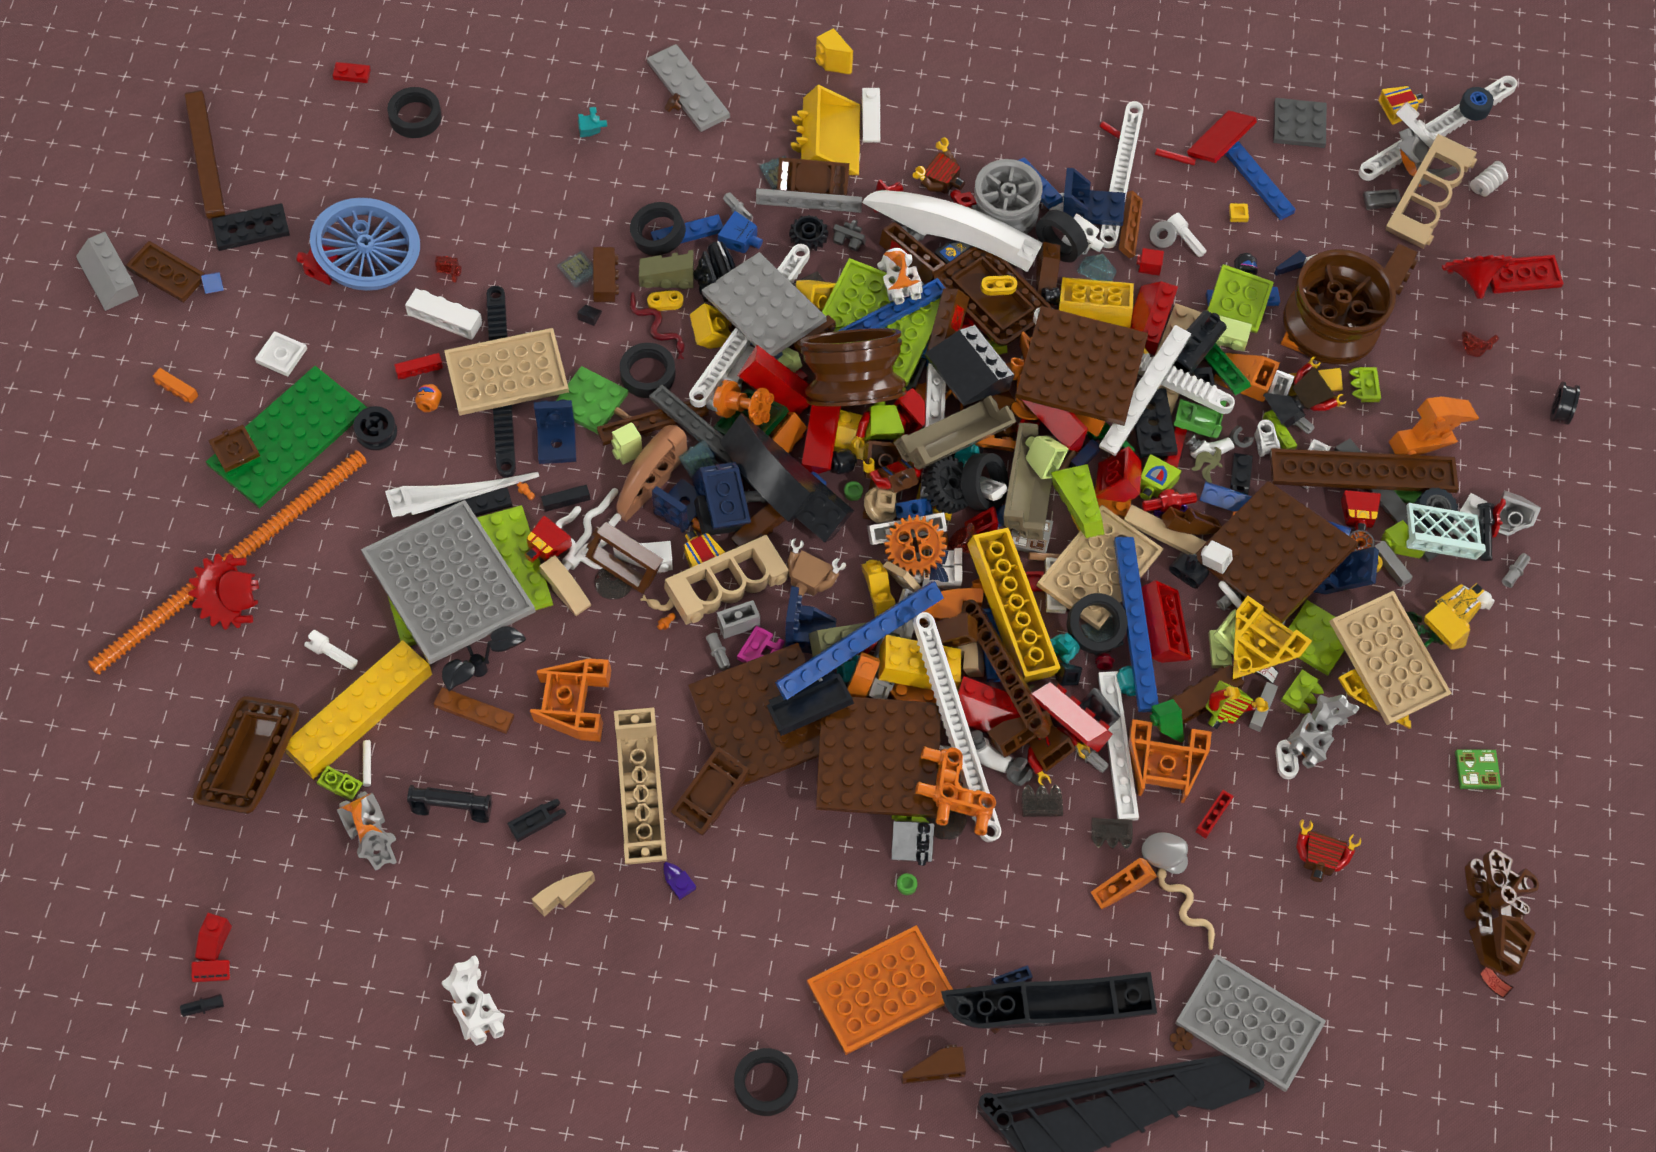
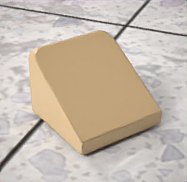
[876,489,897,514]

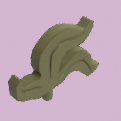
[1192,447,1223,483]

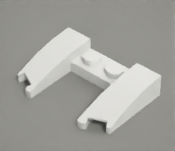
[1396,102,1446,163]

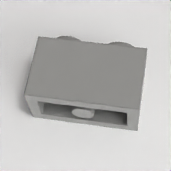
[717,600,760,639]

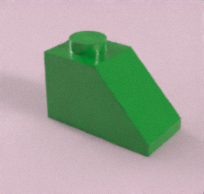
[1150,699,1184,742]

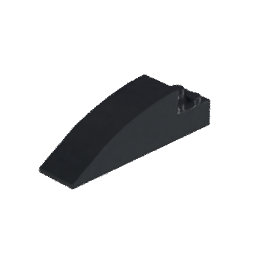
[720,413,854,542]

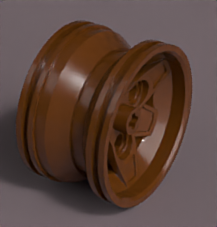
[1283,249,1396,365]
[800,328,907,406]

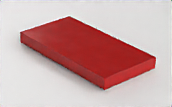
[1187,110,1257,163]
[1490,255,1564,293]

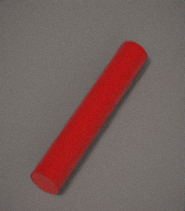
[1100,121,1121,139]
[1155,148,1196,166]

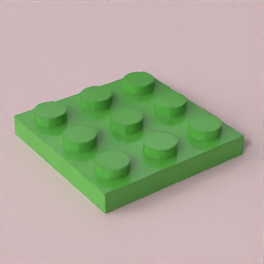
[556,366,628,435]

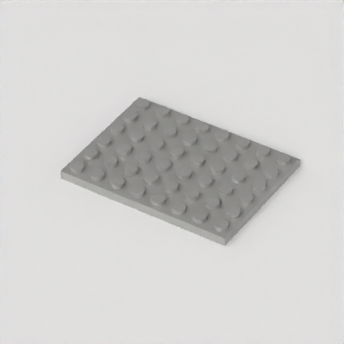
[361,500,536,664]

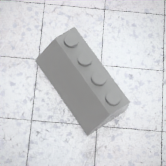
[76,231,139,311]

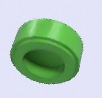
[844,481,863,501]
[897,873,917,895]

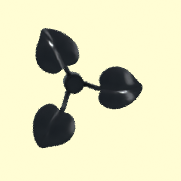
[442,626,526,691]

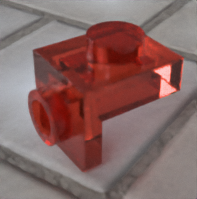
[435,256,462,282]

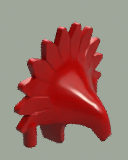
[1442,255,1515,299]
[188,553,259,630]

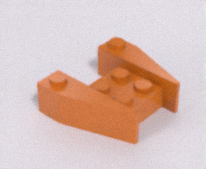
[1389,396,1479,455]
[530,658,611,742]
[1128,719,1212,803]

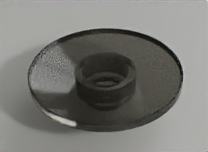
[595,568,632,600]

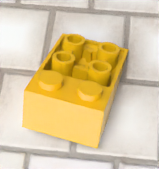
[1424,601,1470,650]

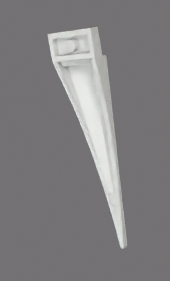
[385,472,539,517]

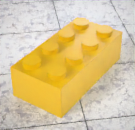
[878,635,961,690]

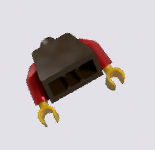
[1293,357,1346,411]

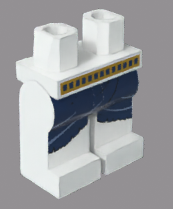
[912,548,962,589]

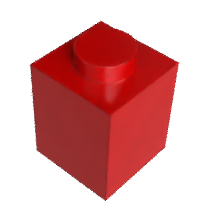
[1136,248,1164,276]

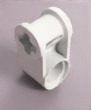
[1254,420,1280,457]

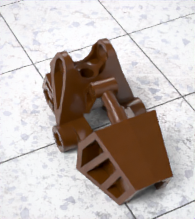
[1464,849,1539,977]

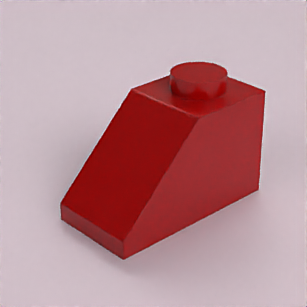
[195,913,232,961]

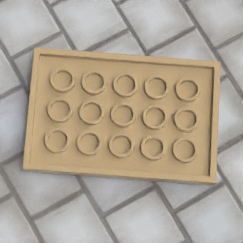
[444,328,569,416]
[1036,505,1163,631]
[1329,591,1452,725]

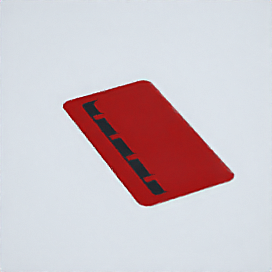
[192,960,230,982]

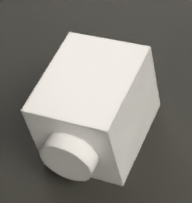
[1201,540,1233,574]

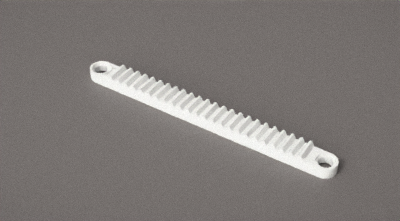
[1358,76,1517,181]
[689,244,810,407]
[1033,307,1235,414]
[913,612,1001,842]

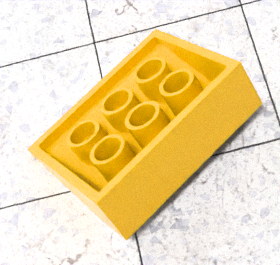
[1059,277,1134,328]

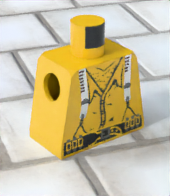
[1435,583,1484,623]

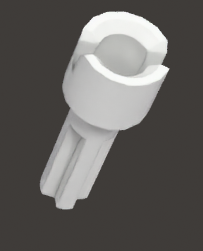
[1167,213,1206,257]
[304,630,358,670]

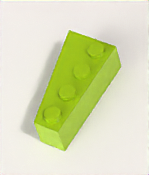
[1051,464,1105,538]

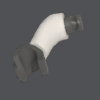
[1184,426,1254,459]
[971,730,1033,786]

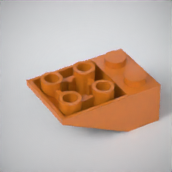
[1214,353,1280,402]

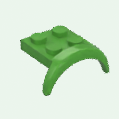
[1174,399,1227,439]

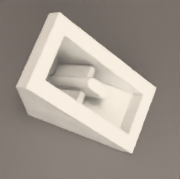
[1268,370,1295,396]

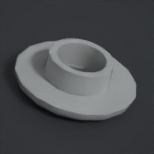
[1149,221,1177,248]

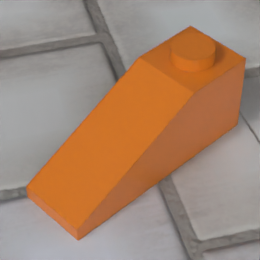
[847,652,880,698]
[1091,858,1157,909]

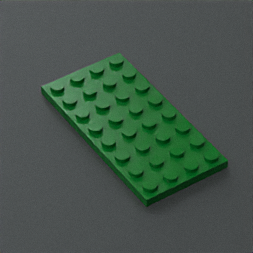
[206,366,367,509]

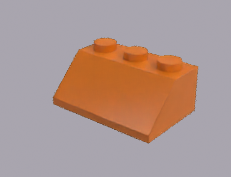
[768,412,807,453]

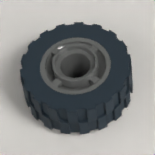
[1413,488,1458,531]

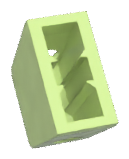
[1025,436,1068,479]

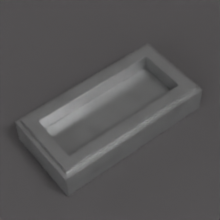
[1363,189,1401,209]

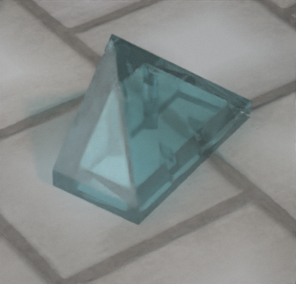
[1077,254,1117,282]

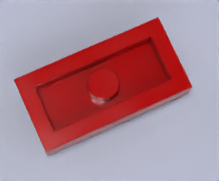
[333,62,371,83]

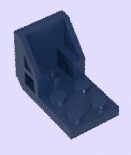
[1063,168,1126,226]
[692,462,751,530]
[1314,547,1379,595]
[785,586,837,654]

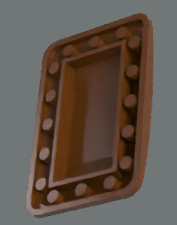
[934,246,1052,346]
[193,696,300,814]

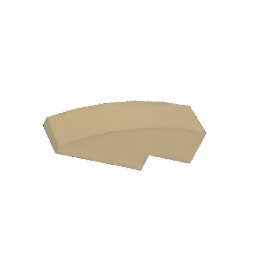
[539,555,591,616]
[958,641,984,677]
[532,871,595,917]

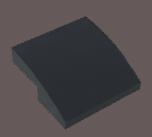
[1079,688,1120,727]

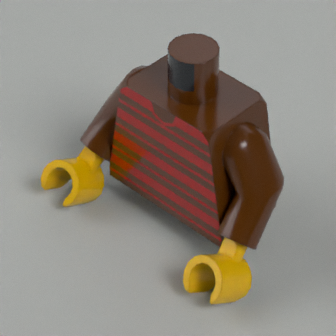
[913,137,965,194]

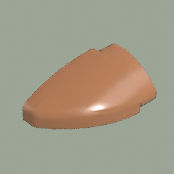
[616,425,688,522]

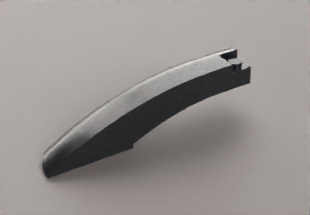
[941,972,1157,1029]

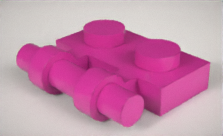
[737,625,785,663]

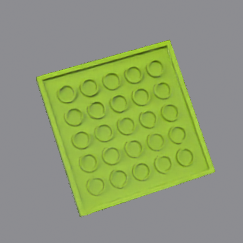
[822,258,941,386]

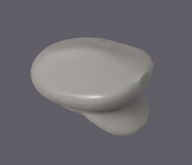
[1142,832,1188,874]

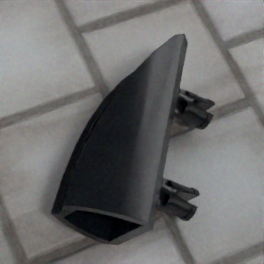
[1172,310,1227,375]

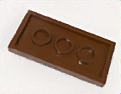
[126,241,205,303]

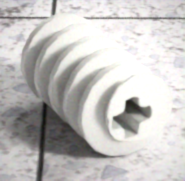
[1470,161,1508,197]

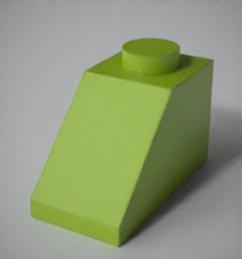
[1381,520,1425,559]

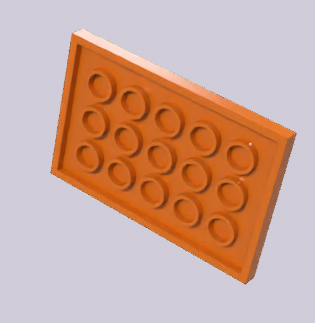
[807,925,953,1055]

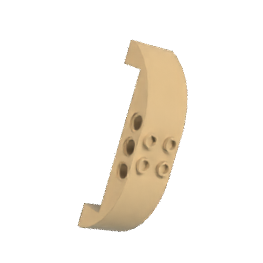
[614,708,667,865]

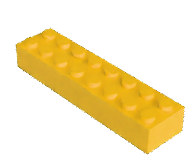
[967,527,1060,683]
[285,640,432,780]

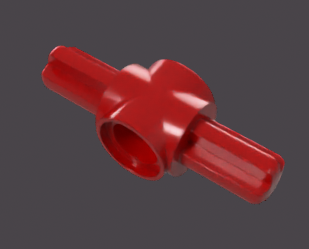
[1142,489,1197,513]

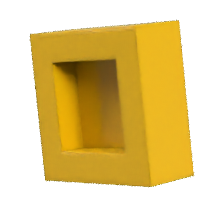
[1229,203,1249,222]

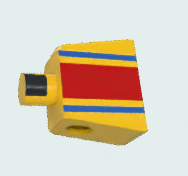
[1378,86,1424,125]
[684,530,725,568]

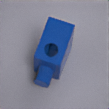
[718,211,763,253]

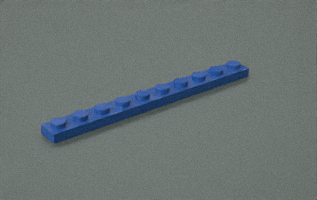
[1114,537,1159,712]
[775,581,944,700]

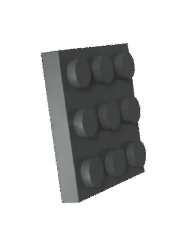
[1273,98,1327,148]

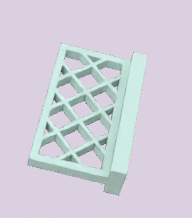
[1406,503,1486,560]

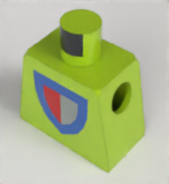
[1140,454,1181,500]

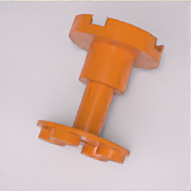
[713,380,774,425]

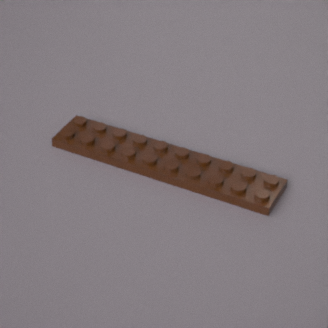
[1270,448,1459,493]

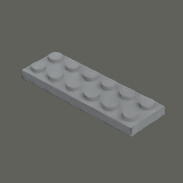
[647,44,730,132]

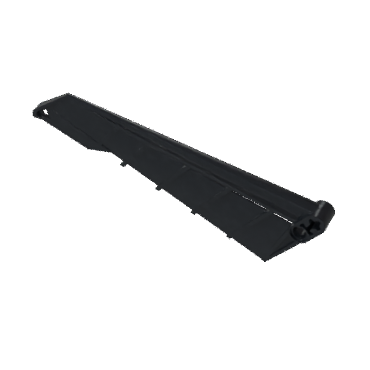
[977,1055,1265,1152]

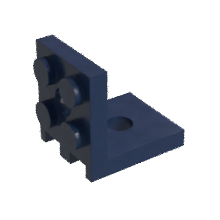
[534,399,576,464]
[652,478,700,533]

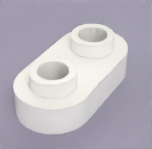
[1275,740,1299,779]

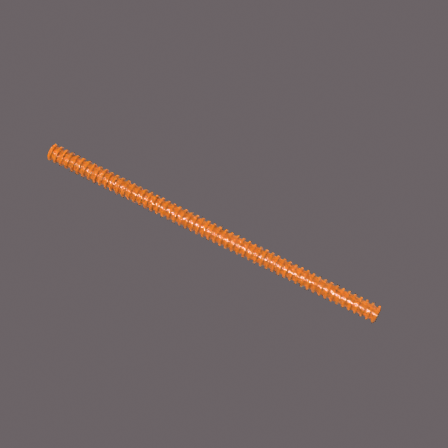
[88,450,367,675]

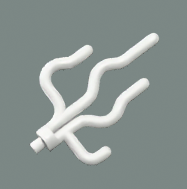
[556,488,621,571]

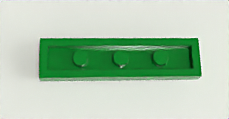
[1203,343,1251,396]

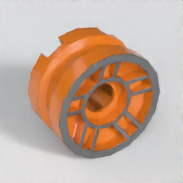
[1349,530,1375,552]

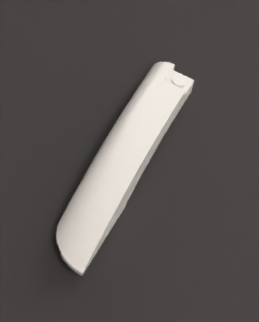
[862,190,1043,272]

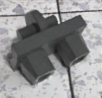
[833,220,866,252]

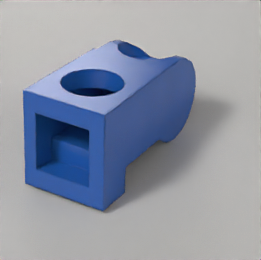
[895,498,933,519]

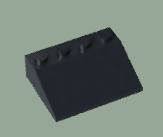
[925,325,1014,406]

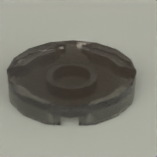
[926,810,967,840]

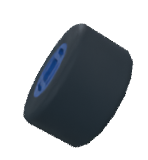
[1459,87,1494,121]

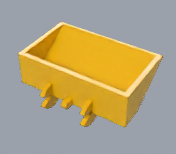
[791,85,861,175]

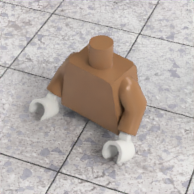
[787,538,846,597]

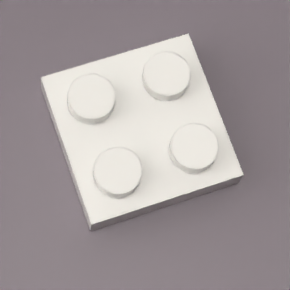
[255,331,307,377]

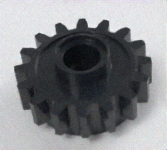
[789,215,828,251]

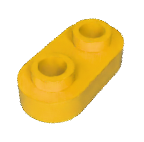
[981,275,1017,296]
[647,291,683,311]

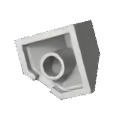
[1493,490,1541,536]

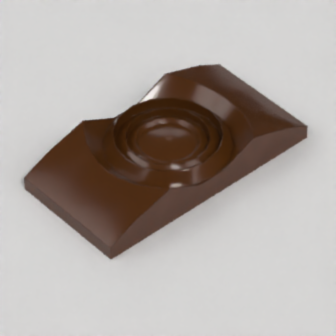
[777,157,850,196]
[671,747,750,835]

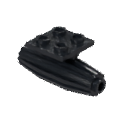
[694,241,736,302]

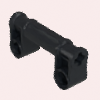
[407,785,493,823]

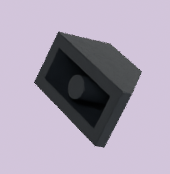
[1263,393,1306,428]

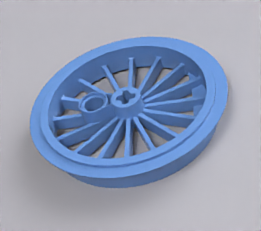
[310,198,420,290]

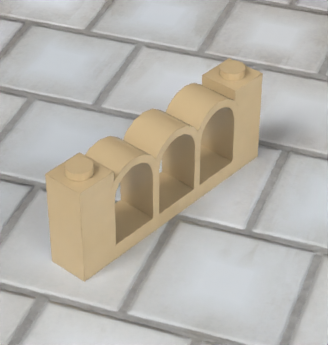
[1386,134,1477,249]
[664,535,789,625]

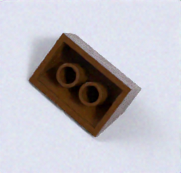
[863,440,921,483]

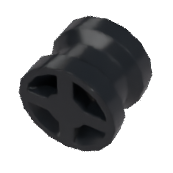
[1041,287,1060,305]

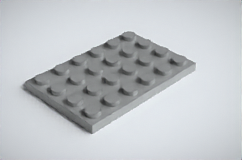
[702,252,827,357]
[1175,954,1326,1092]

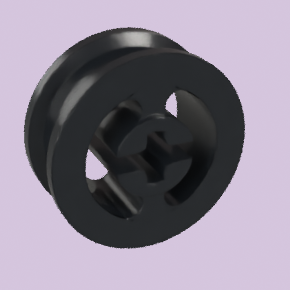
[1550,382,1580,425]
[353,406,397,450]

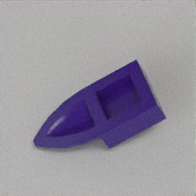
[664,862,696,900]

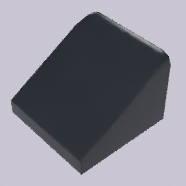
[577,305,602,326]
[1055,662,1082,686]

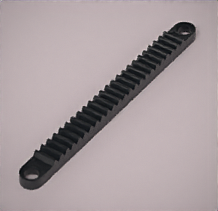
[486,285,516,478]

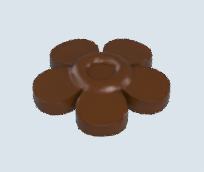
[1170,1027,1194,1051]

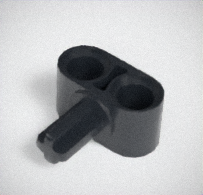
[1169,553,1209,589]

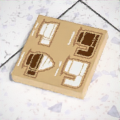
[883,561,922,592]

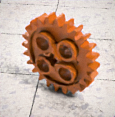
[884,515,947,577]

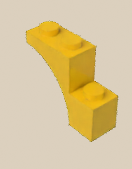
[861,560,895,617]

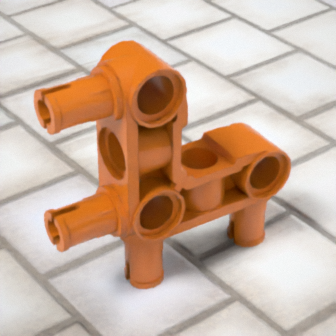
[915,746,996,836]

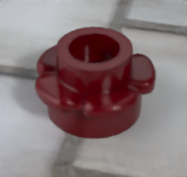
[1095,653,1114,670]

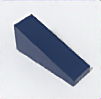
[1274,250,1307,276]

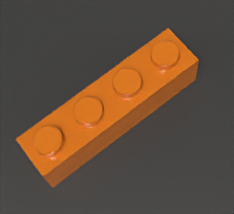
[153,368,198,404]

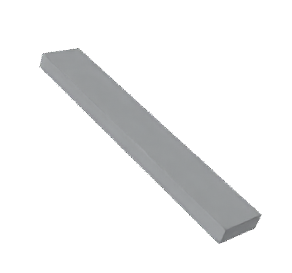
[756,188,862,213]

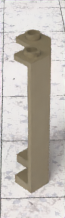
[894,395,1016,470]
[1004,423,1057,540]

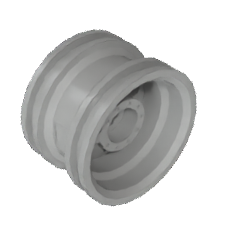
[972,159,1043,234]

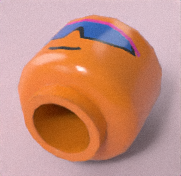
[415,384,442,412]

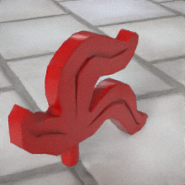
[1492,498,1506,538]

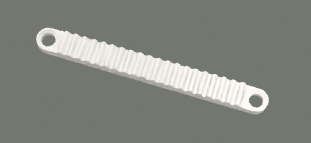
[1099,101,1143,248]

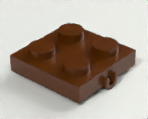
[208,424,260,473]

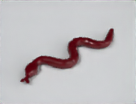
[630,292,685,359]

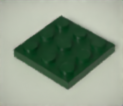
[713,389,789,436]

